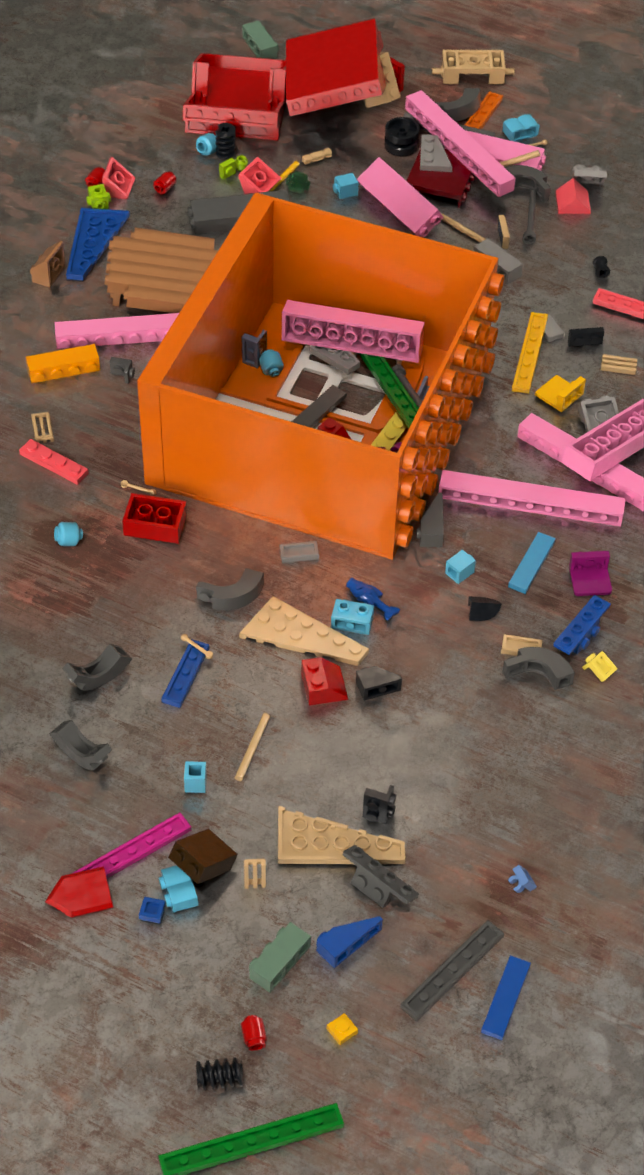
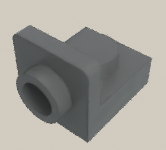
[110,357,135,384]

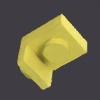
[582,651,618,682]

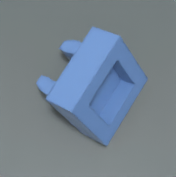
[508,865,537,893]

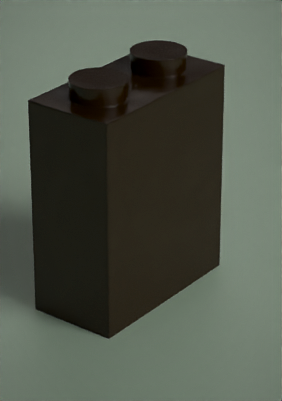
[168,828,238,884]

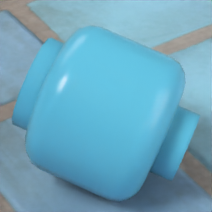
[196,133,217,156]
[259,349,284,377]
[54,522,83,546]

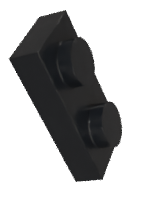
[568,327,605,347]

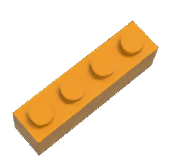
[26,344,100,384]

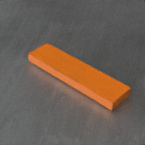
[464,91,503,129]

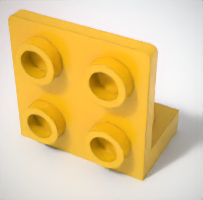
[535,375,586,412]

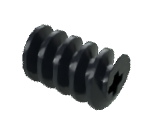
[215,123,236,159]
[196,1057,244,1090]

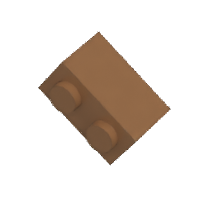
[30,241,66,288]

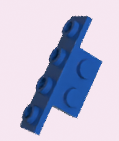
[553,595,611,655]

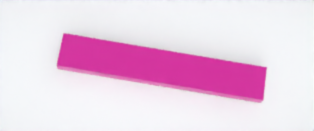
[73,812,192,878]

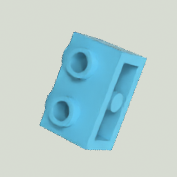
[331,599,374,635]

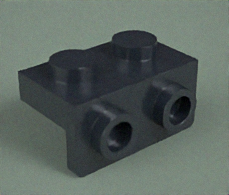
[362,785,397,824]

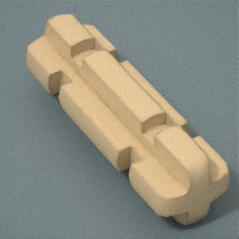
[302,148,332,165]

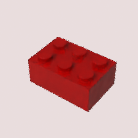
[122,493,187,544]

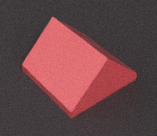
[102,157,136,200]
[238,157,281,194]
[555,178,591,214]

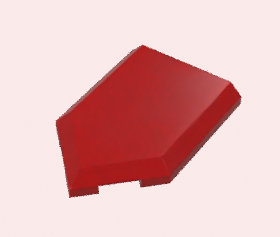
[45,866,113,918]

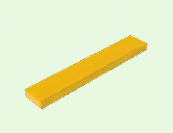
[512,312,548,394]

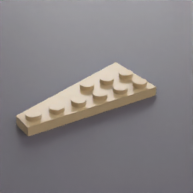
[239,596,369,666]
[278,806,405,864]

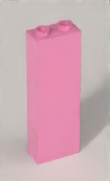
[444,130,546,171]
[357,157,444,238]

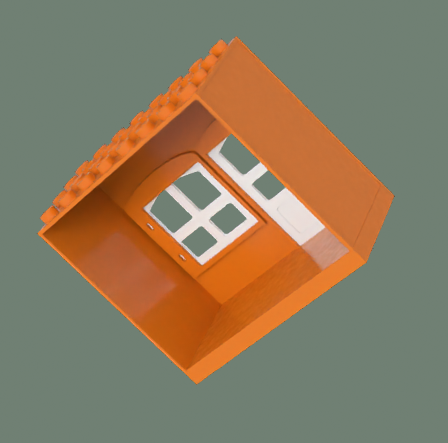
[137,192,505,560]

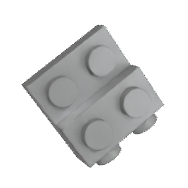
[571,164,607,184]
[577,396,619,432]

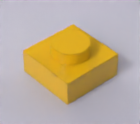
[327,1013,358,1045]

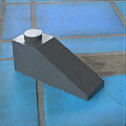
[416,493,444,547]

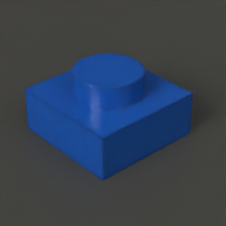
[139,896,166,923]

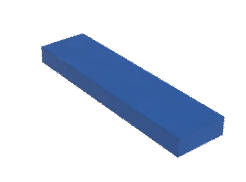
[161,639,210,708]
[481,955,531,1040]

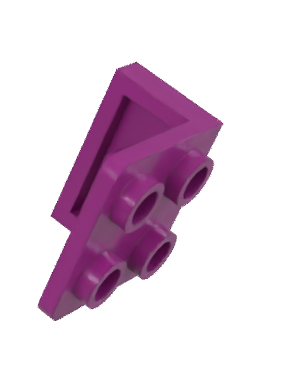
[569,551,612,596]

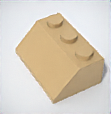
[364,52,401,108]

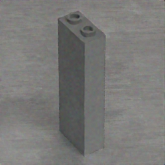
[188,190,290,234]

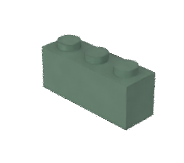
[242,20,279,59]
[249,922,311,993]

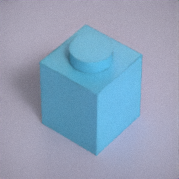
[333,173,359,199]
[445,550,476,584]
[184,761,207,793]

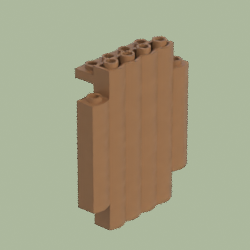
[104,227,218,313]

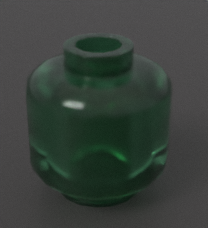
[286,171,311,194]

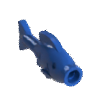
[346,578,400,621]

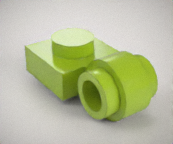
[219,155,248,180]

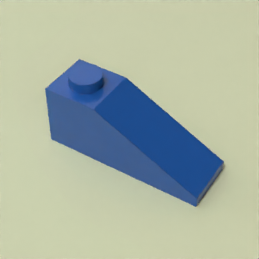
[316,916,383,968]

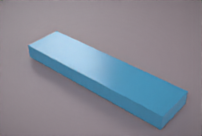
[508,532,556,594]

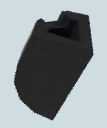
[468,596,502,621]

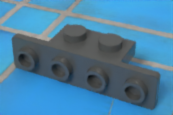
[342,845,419,908]

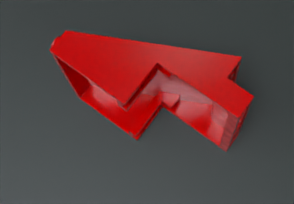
[286,18,387,116]
[183,53,286,140]

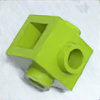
[86,184,111,209]

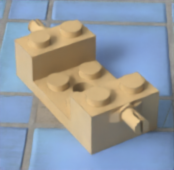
[432,50,514,85]

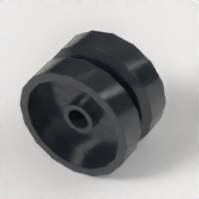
[384,117,420,156]

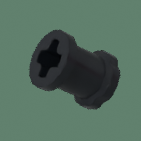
[592,256,610,278]

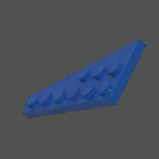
[66,208,130,280]

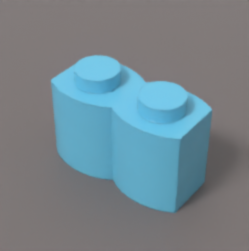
[502,114,540,142]
[158,865,198,913]

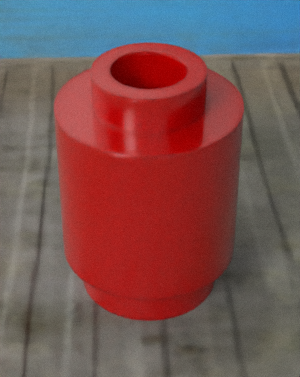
[85,167,105,187]
[153,171,176,194]
[241,1015,267,1051]

